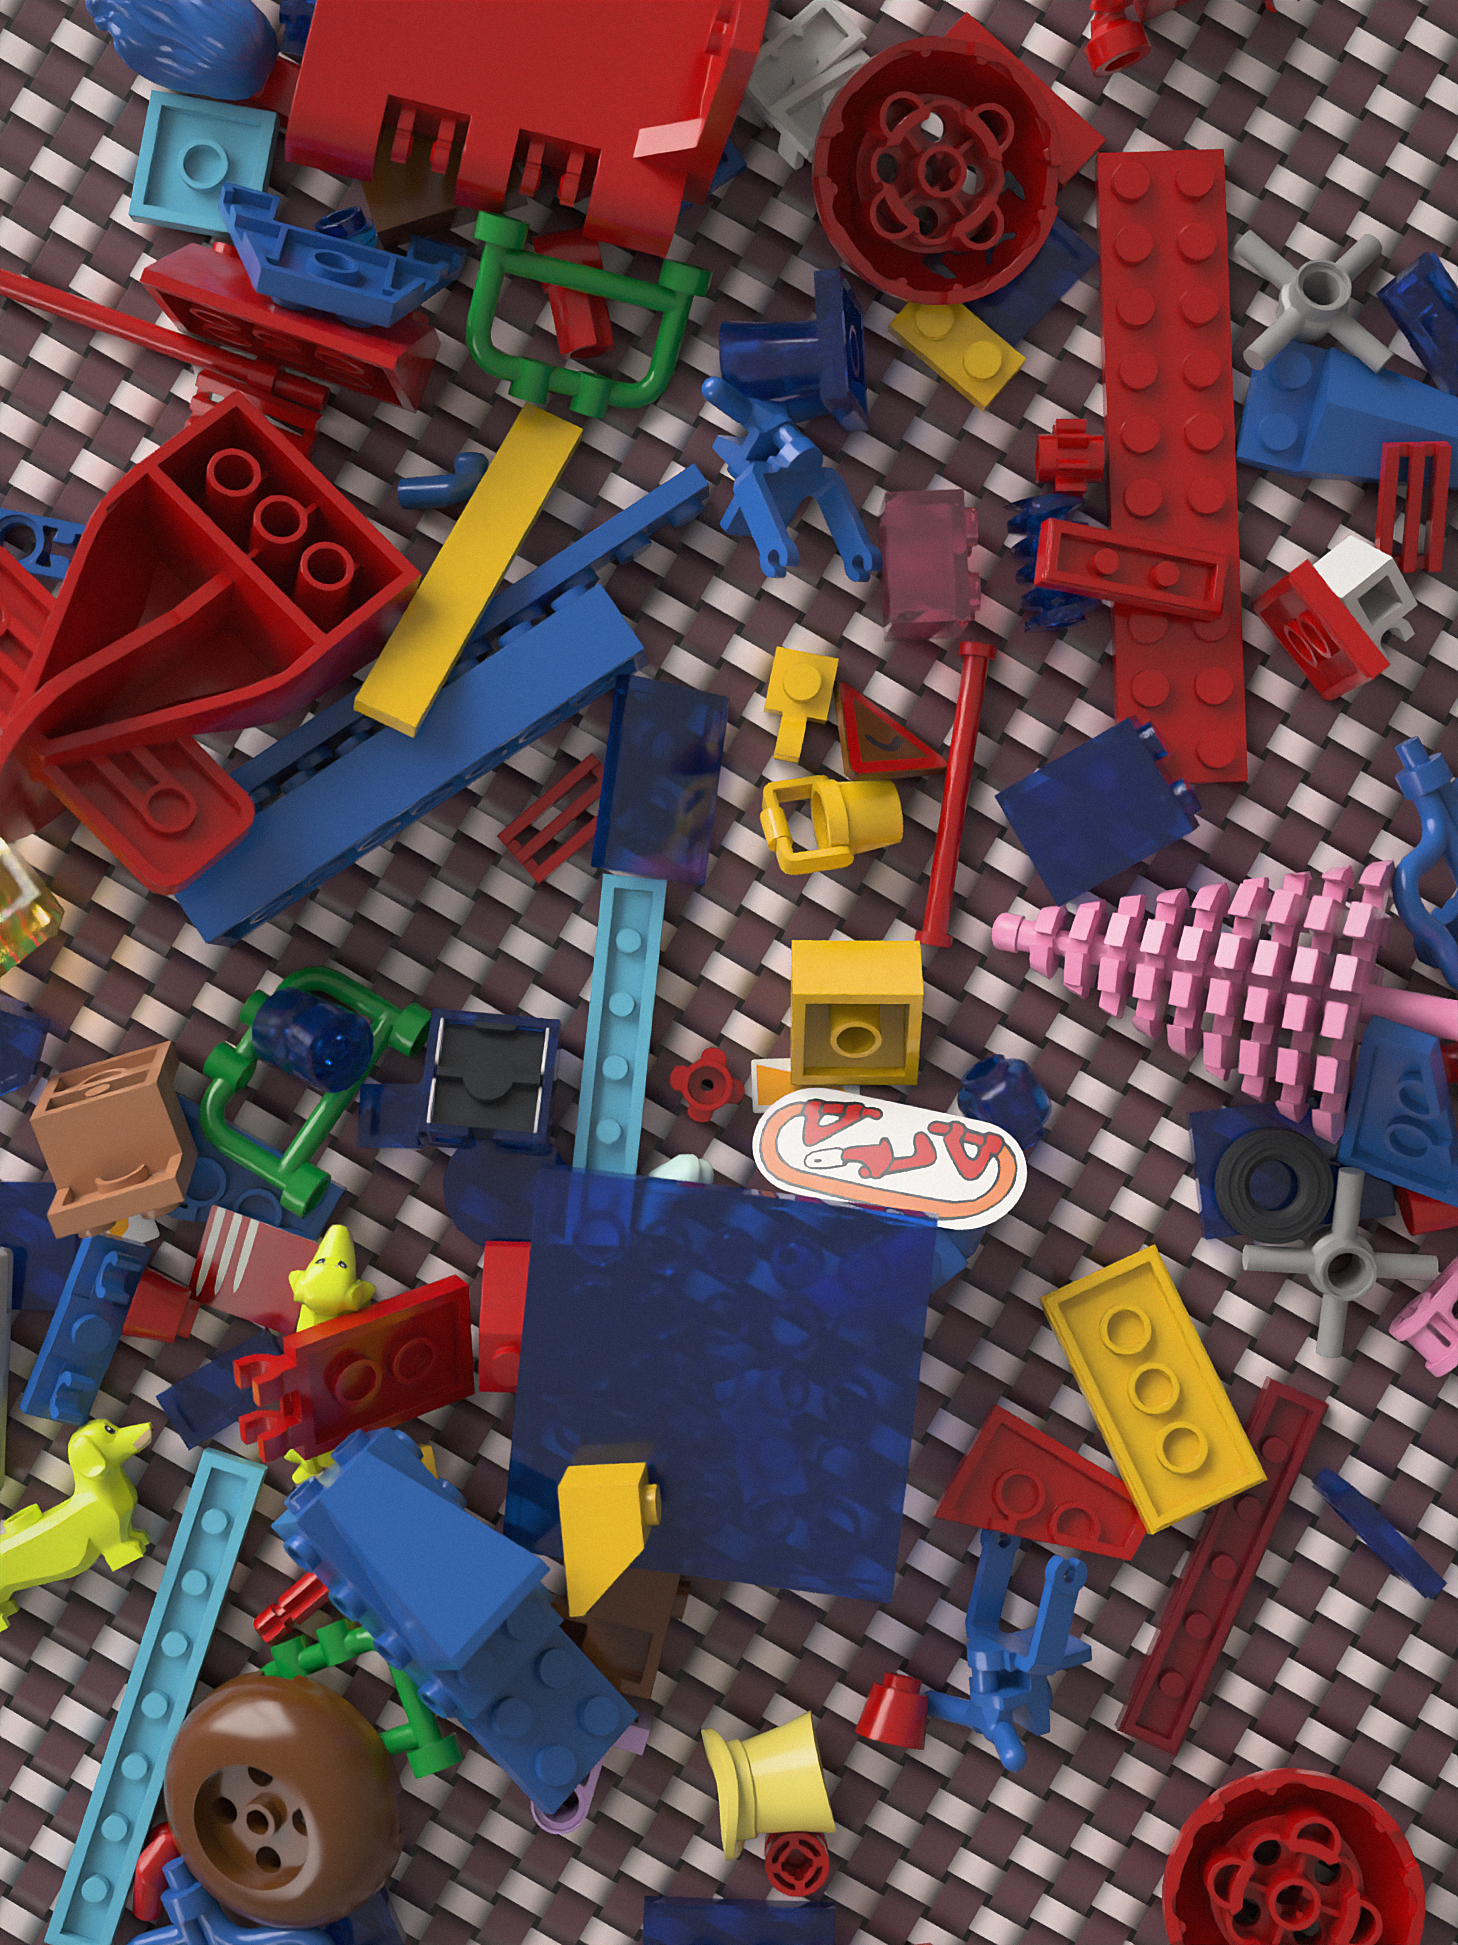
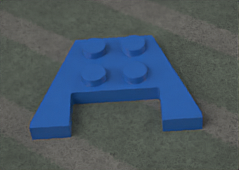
[218,181,468,328]

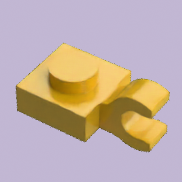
[764,646,839,764]

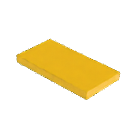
[1037,1244,1268,1534]

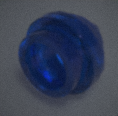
[314,206,377,248]

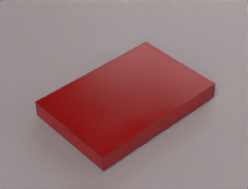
[1251,558,1391,702]

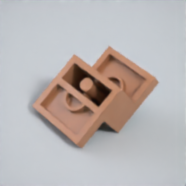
[30,1040,198,1239]

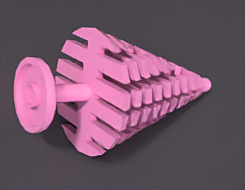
[991,860,1458,1145]

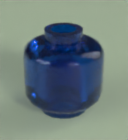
[957,1054,1052,1151]

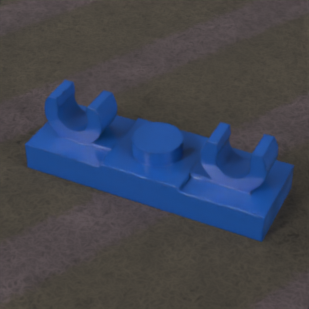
[19,1232,152,1427]

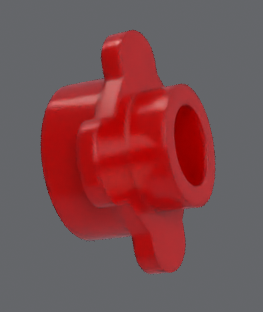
[670,1047,745,1123]

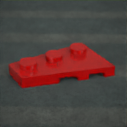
[929,1404,1147,1561]

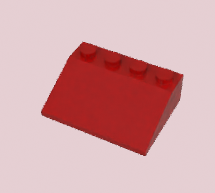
[139,242,441,414]

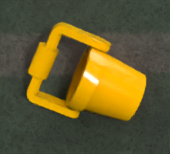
[759,775,903,875]

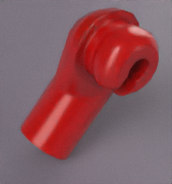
[132,1821,181,1921]

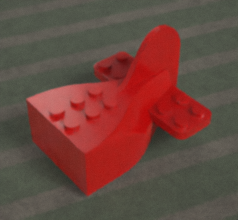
[0,389,422,896]

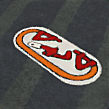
[753,1088,1027,1230]

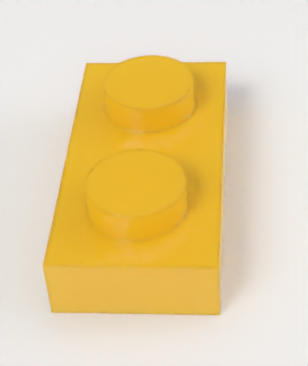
[888,302,1026,412]

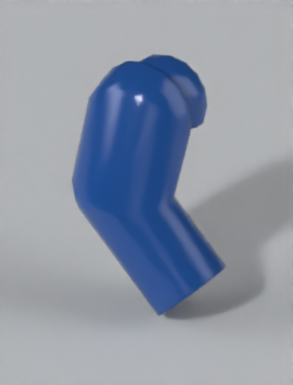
[397,452,489,510]

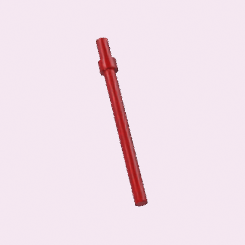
[0,268,330,412]

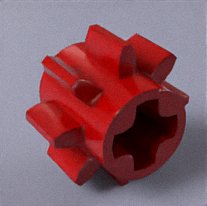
[1035,419,1104,499]

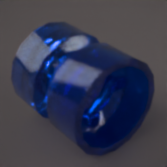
[252,987,374,1093]

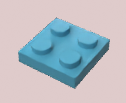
[128,90,280,240]

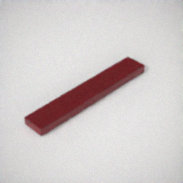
[1115,1376,1330,1756]

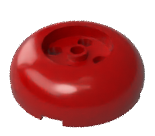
[812,35,1063,305]
[1162,1768,1425,1945]

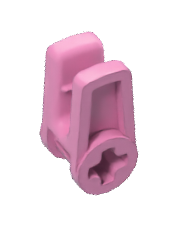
[1388,1256,1458,1377]

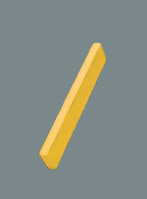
[354,402,583,738]

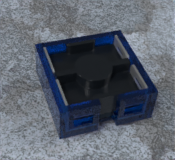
[415,1008,563,1157]

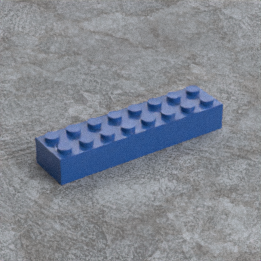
[174,583,648,947]

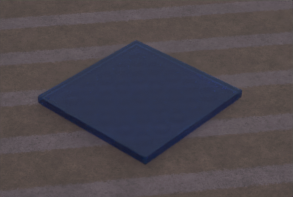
[503,1163,939,1604]

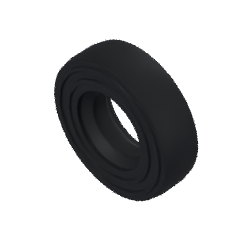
[1215,1128,1333,1244]

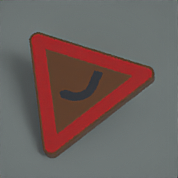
[833,680,948,782]

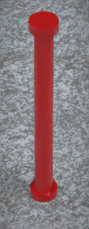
[914,641,997,949]

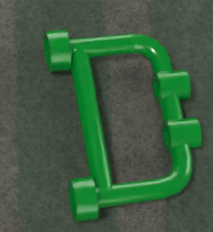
[466,210,713,419]
[199,966,438,1219]
[258,1617,465,1779]

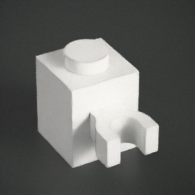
[1313,535,1418,657]

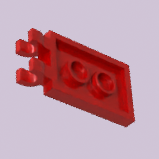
[233,1274,475,1464]

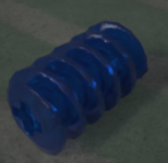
[1003,493,1102,633]

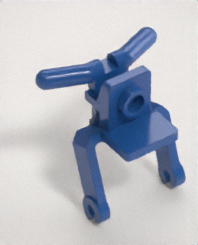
[701,376,883,582]
[924,1529,1092,1772]

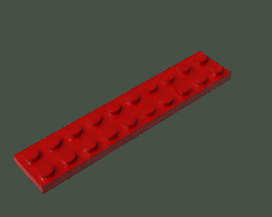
[1094,149,1248,787]

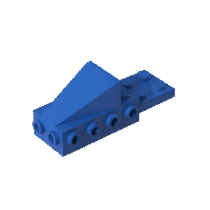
[271,1427,639,1814]

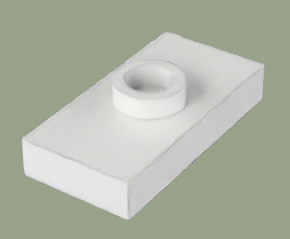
[743,0,867,129]

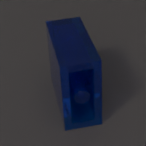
[994,715,1202,907]

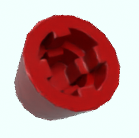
[121,1266,201,1344]
[855,1671,929,1750]

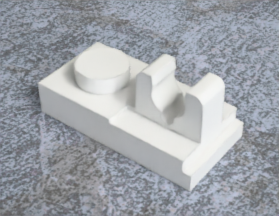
[765,48,870,170]

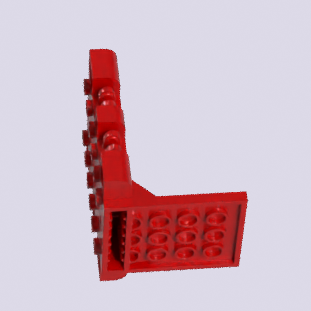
[285,0,770,258]

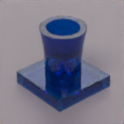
[719,268,869,433]

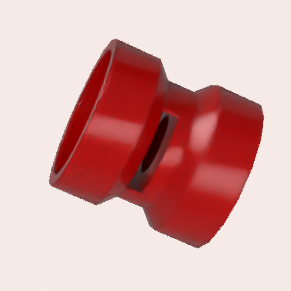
[764,1831,829,1897]

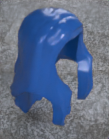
[84,0,279,101]

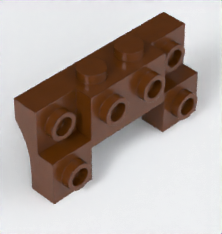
[550,1406,712,1700]

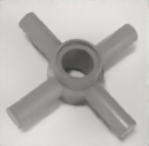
[1233,230,1394,374]
[1242,1167,1439,1358]

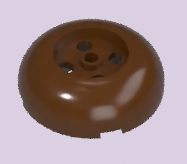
[164,1671,406,1929]

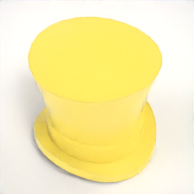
[701,1710,836,1861]

